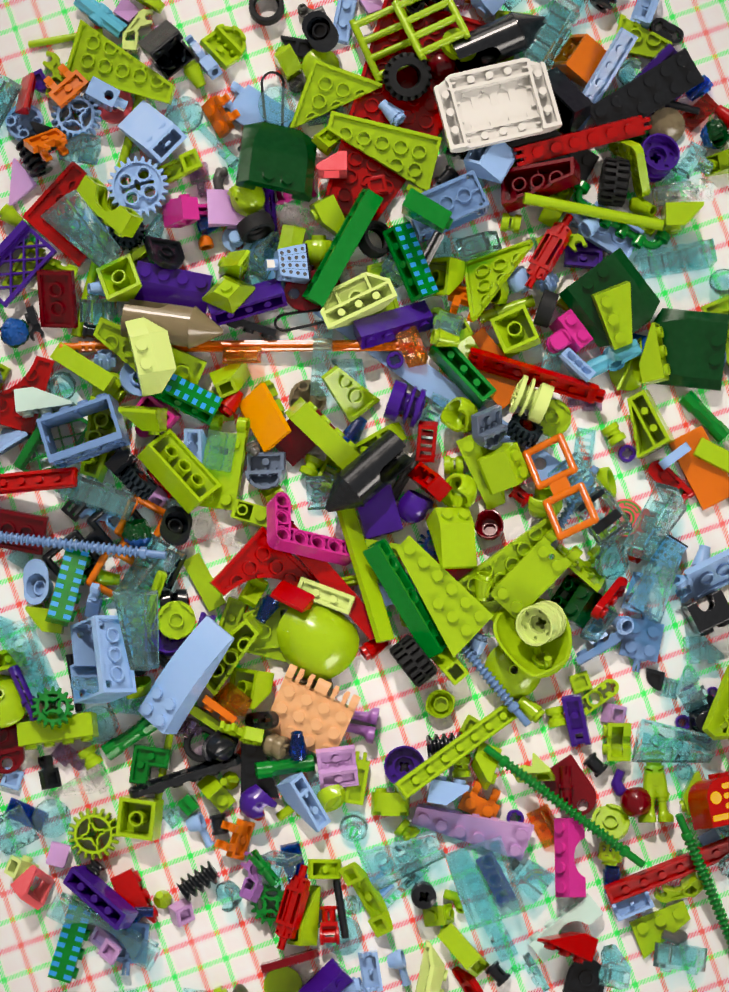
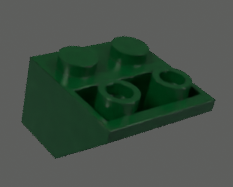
[550,574,603,630]

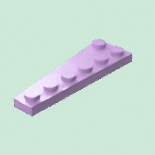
[411,803,534,861]

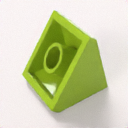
[96,253,142,302]

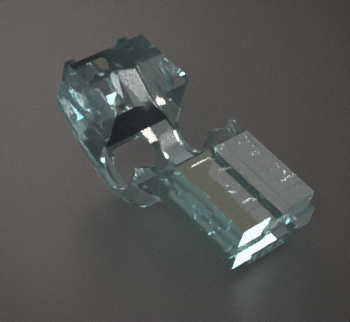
[547,452,632,549]

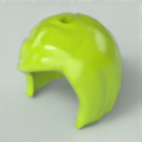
[227,184,265,216]
[440,397,478,433]
[441,473,477,507]
[528,486,563,520]

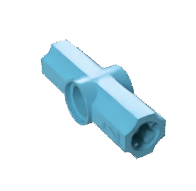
[73,0,128,39]
[586,338,642,378]

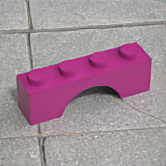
[554,818,586,898]

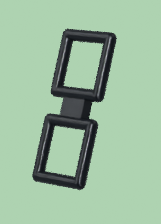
[42,492,144,579]

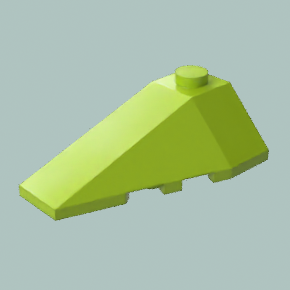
[456,434,506,509]

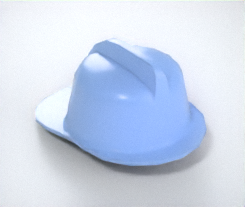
[23,559,54,605]

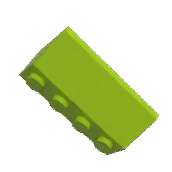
[137,429,221,514]

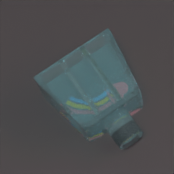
[507,858,555,905]

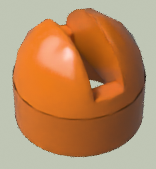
[198,235,214,251]

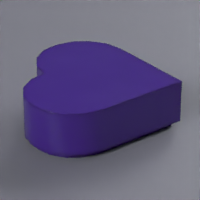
[33,68,47,93]

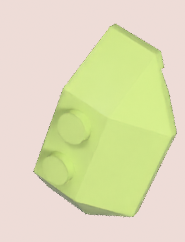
[320,272,398,330]
[125,317,176,397]
[415,940,448,992]

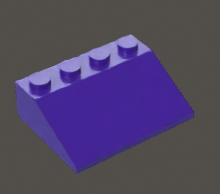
[134,261,214,315]

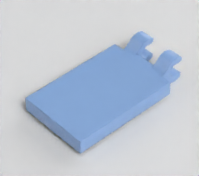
[223,81,294,127]
[569,199,644,258]
[671,549,729,603]

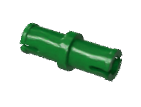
[247,849,280,887]

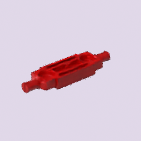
[525,213,573,289]
[275,864,311,950]

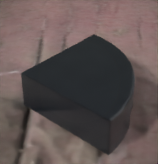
[645,668,665,691]

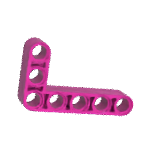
[266,492,352,566]

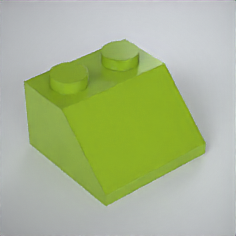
[660,201,704,236]
[490,304,542,354]
[476,442,531,495]

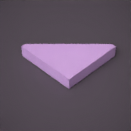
[8,158,38,206]

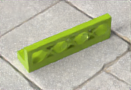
[702,665,729,740]

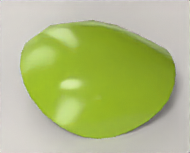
[493,598,572,678]
[277,602,360,681]

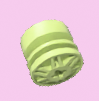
[509,375,555,424]
[515,600,567,646]

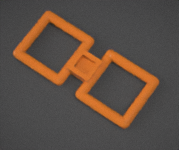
[522,433,599,540]
[86,494,166,603]

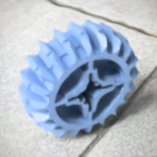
[51,93,102,143]

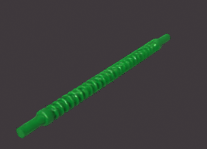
[483,744,646,868]
[675,813,729,949]

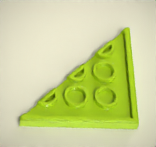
[289,59,383,129]
[464,239,534,322]

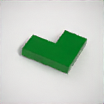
[129,744,173,784]

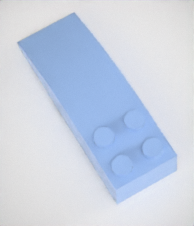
[138,616,235,734]

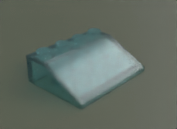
[445,835,526,930]

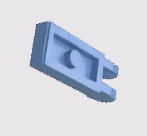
[574,631,623,667]

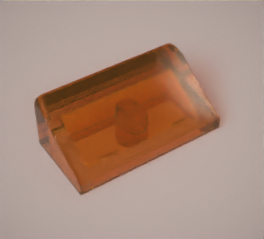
[396,326,428,368]
[222,346,262,364]
[214,682,252,717]
[526,803,555,849]

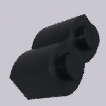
[104,448,138,479]

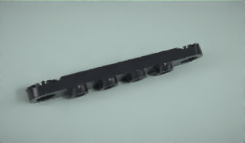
[128,753,242,798]

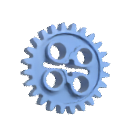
[107,156,169,217]

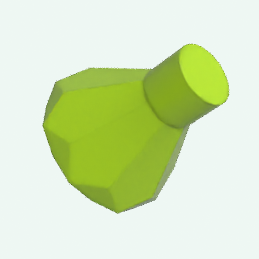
[220,771,239,790]
[153,890,172,909]

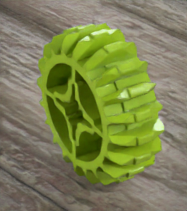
[68,807,119,860]

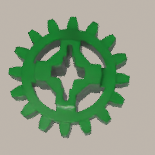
[31,686,74,730]
[250,883,284,926]

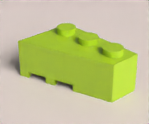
[627,389,675,459]

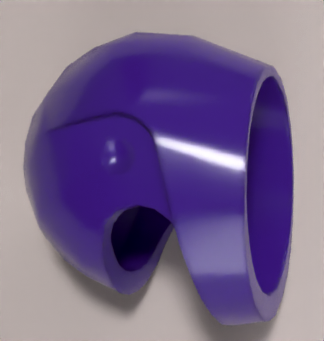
[397,489,434,524]
[239,784,278,819]

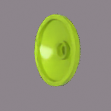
[485,645,541,699]
[0,674,29,728]

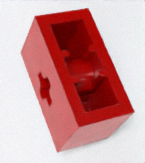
[408,461,452,502]

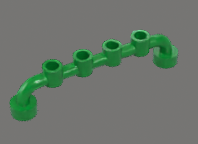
[574,180,671,250]

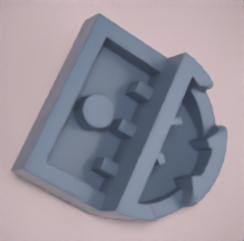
[471,405,508,450]
[245,452,286,490]

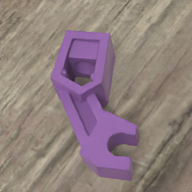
[239,851,264,904]

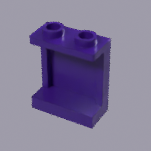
[357,484,403,539]

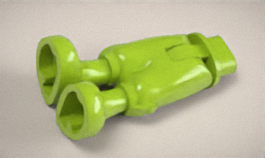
[638,757,674,823]

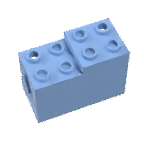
[70,615,137,704]

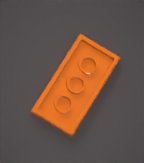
[472,327,529,410]
[668,425,729,511]

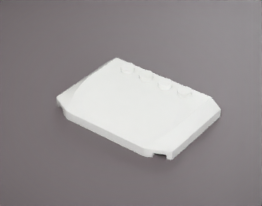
[433,58,562,153]

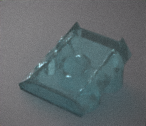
[0,805,39,856]

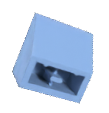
[463,142,518,184]
[426,775,470,806]

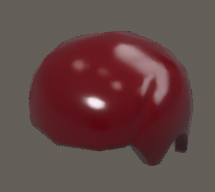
[427,51,457,80]
[475,509,504,540]
[620,787,651,817]

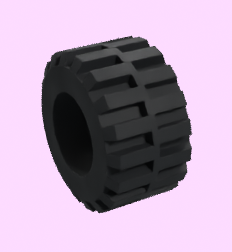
[382,52,432,101]
[597,157,631,208]
[389,635,437,687]

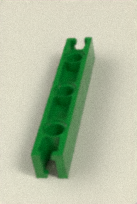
[302,188,384,307]
[363,538,447,658]

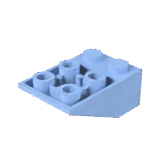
[117,100,187,165]

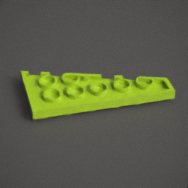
[66,19,176,105]
[327,111,442,191]
[93,317,207,414]
[457,517,562,622]

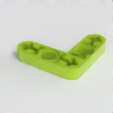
[608,139,650,198]

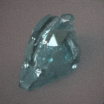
[248,231,279,280]

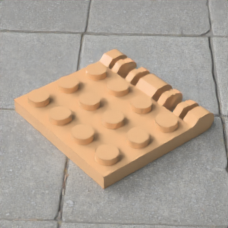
[266,664,361,754]

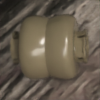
[262,732,291,760]

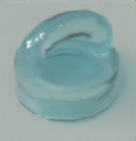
[343,895,362,915]

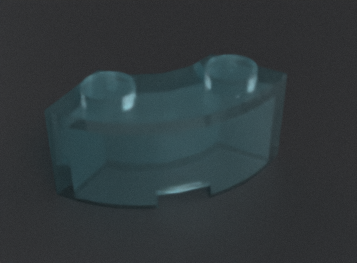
[653,942,708,975]

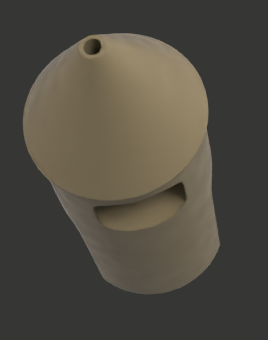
[121,299,223,349]

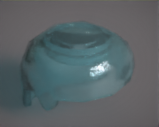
[616,57,642,86]
[709,268,729,297]
[47,371,76,400]
[339,811,369,843]
[215,880,242,913]

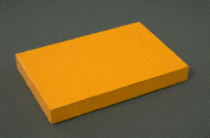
[239,383,292,452]

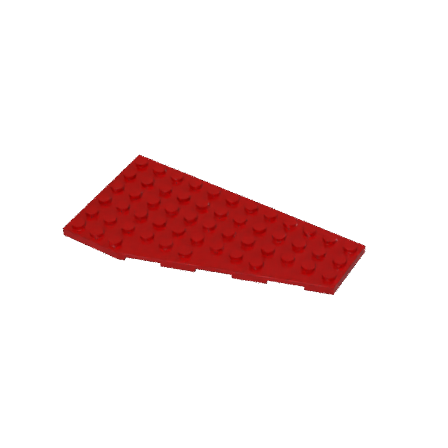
[324,0,487,221]

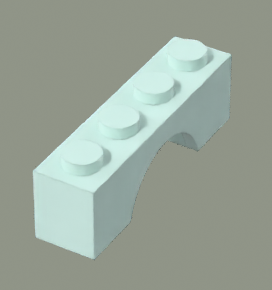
[528,893,604,963]

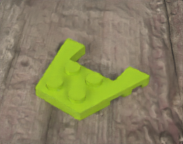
[243,600,290,662]

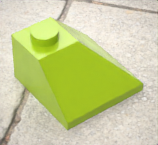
[429,257,465,297]
[202,274,255,314]
[118,405,168,435]
[226,667,274,709]

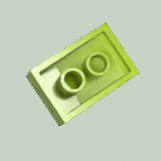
[426,507,477,569]

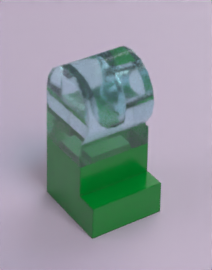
[162,793,200,829]

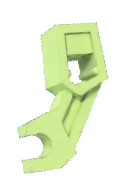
[122,9,154,54]

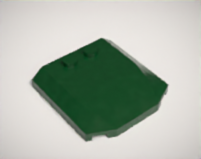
[236,122,317,202]
[559,248,660,348]
[654,308,729,391]

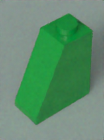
[401,188,454,233]

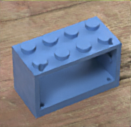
[403,170,490,244]
[36,393,131,468]

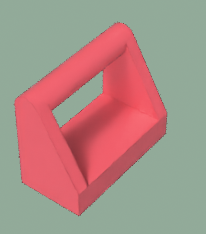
[316,151,347,179]
[10,865,54,910]

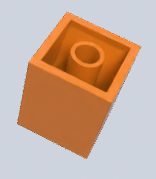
[550,34,606,88]

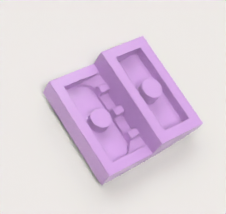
[206,189,246,230]
[316,744,359,790]

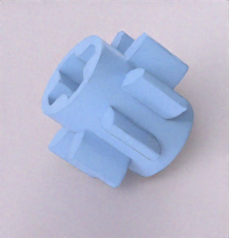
[535,271,559,292]
[93,349,117,372]

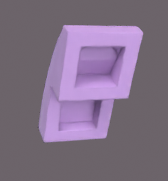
[88,923,122,966]

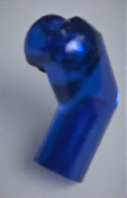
[132,907,154,924]

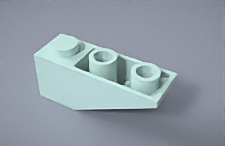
[14,387,76,418]

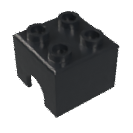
[137,19,196,80]
[681,590,729,636]

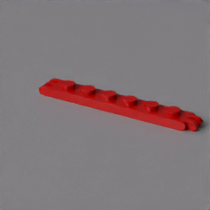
[513,115,652,167]
[468,347,606,404]

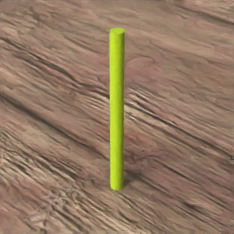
[523,192,664,231]

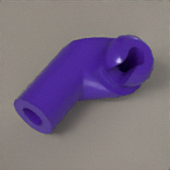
[611,768,627,797]

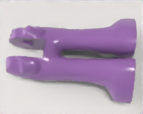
[346,707,380,744]

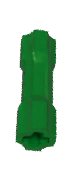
[679,390,729,443]
[101,717,157,761]
[254,754,315,779]

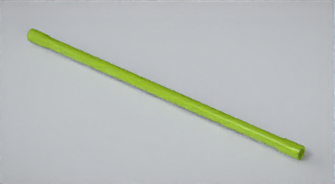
[71,95,146,338]

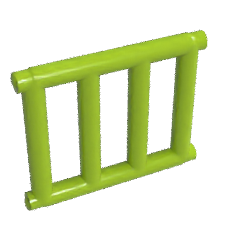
[349,0,428,82]
[391,0,471,60]

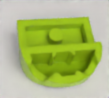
[199,24,246,70]

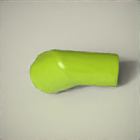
[276,805,300,821]
[443,889,468,914]

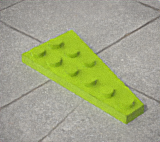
[395,536,493,658]

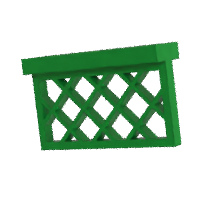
[13,410,88,472]

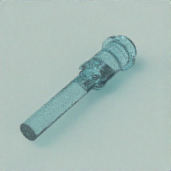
[194,120,239,170]
[384,859,431,909]

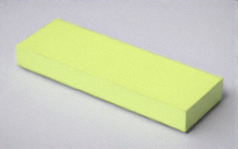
[297,577,356,615]

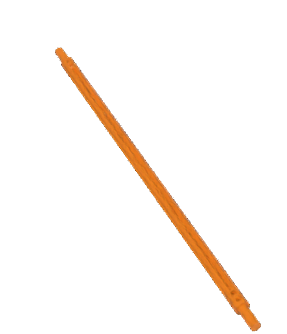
[59,340,422,352]

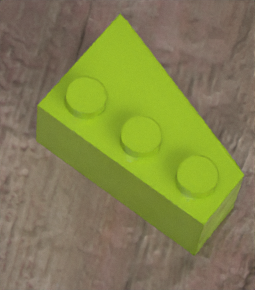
[591,281,633,350]

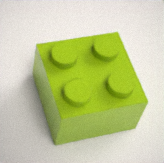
[115,794,164,841]

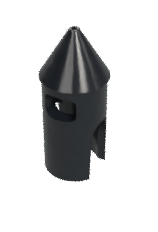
[449,12,547,72]
[325,430,415,512]

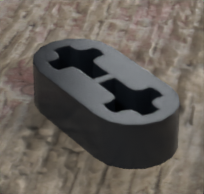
[650,18,684,46]
[245,711,279,729]

